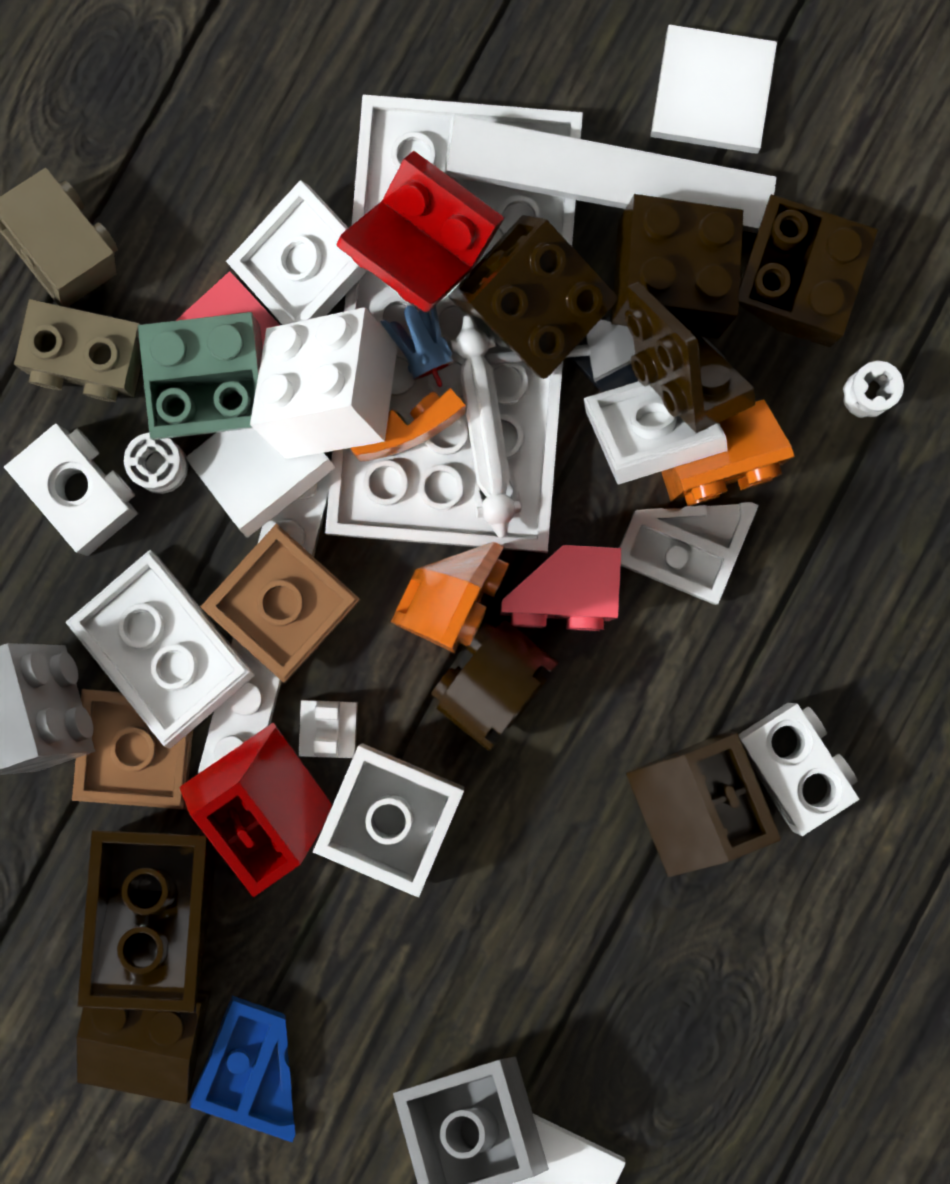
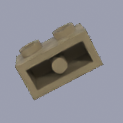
[0,168,118,307]
[14,299,142,402]

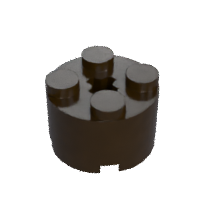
[431,620,559,751]

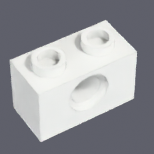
[4,423,138,556]

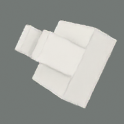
[299,700,358,758]

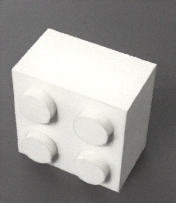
[250,307,398,459]
[313,743,464,898]

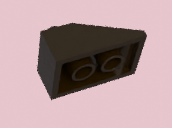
[77,830,216,1013]

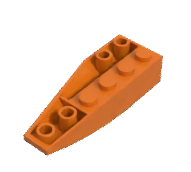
[391,542,509,653]

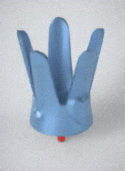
[380,305,454,387]

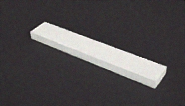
[444,115,776,234]

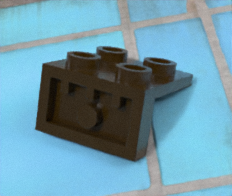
[448,215,617,379]
[625,282,755,433]

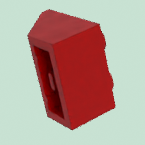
[179,722,333,897]

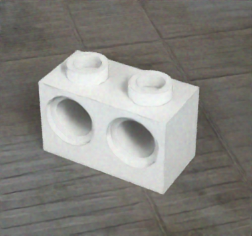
[738,703,859,836]

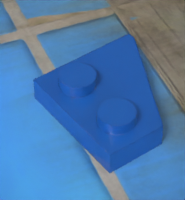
[190,996,296,1143]

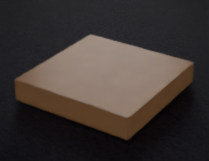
[200,523,361,683]
[72,689,193,809]

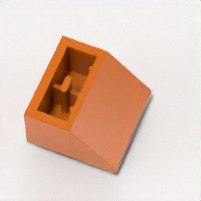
[661,399,795,506]

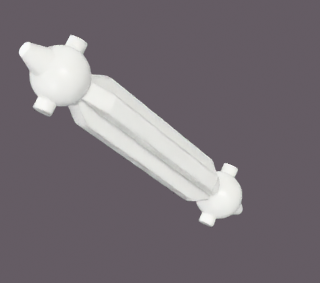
[449,315,521,538]

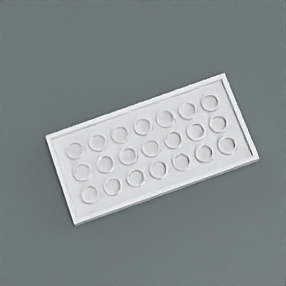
[325,95,583,553]

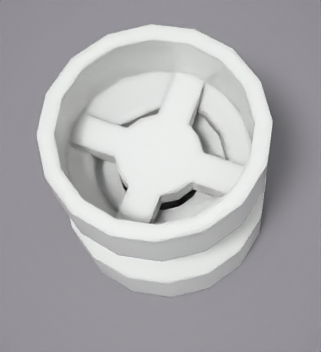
[124,433,188,494]

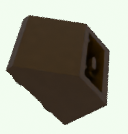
[739,194,878,348]
[626,731,781,877]

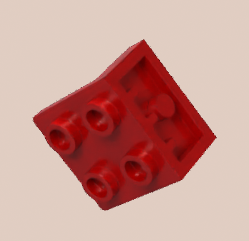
[336,151,505,312]

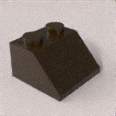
[77,989,211,1104]

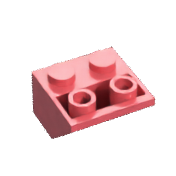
[499,545,621,631]

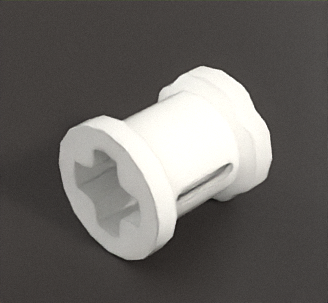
[843,361,904,418]

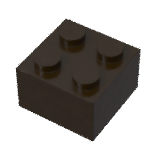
[611,194,744,339]

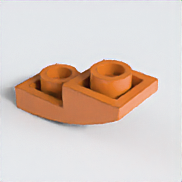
[350,388,466,462]

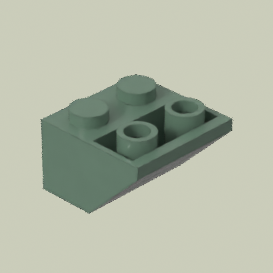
[138,312,263,440]

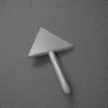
[484,319,635,382]

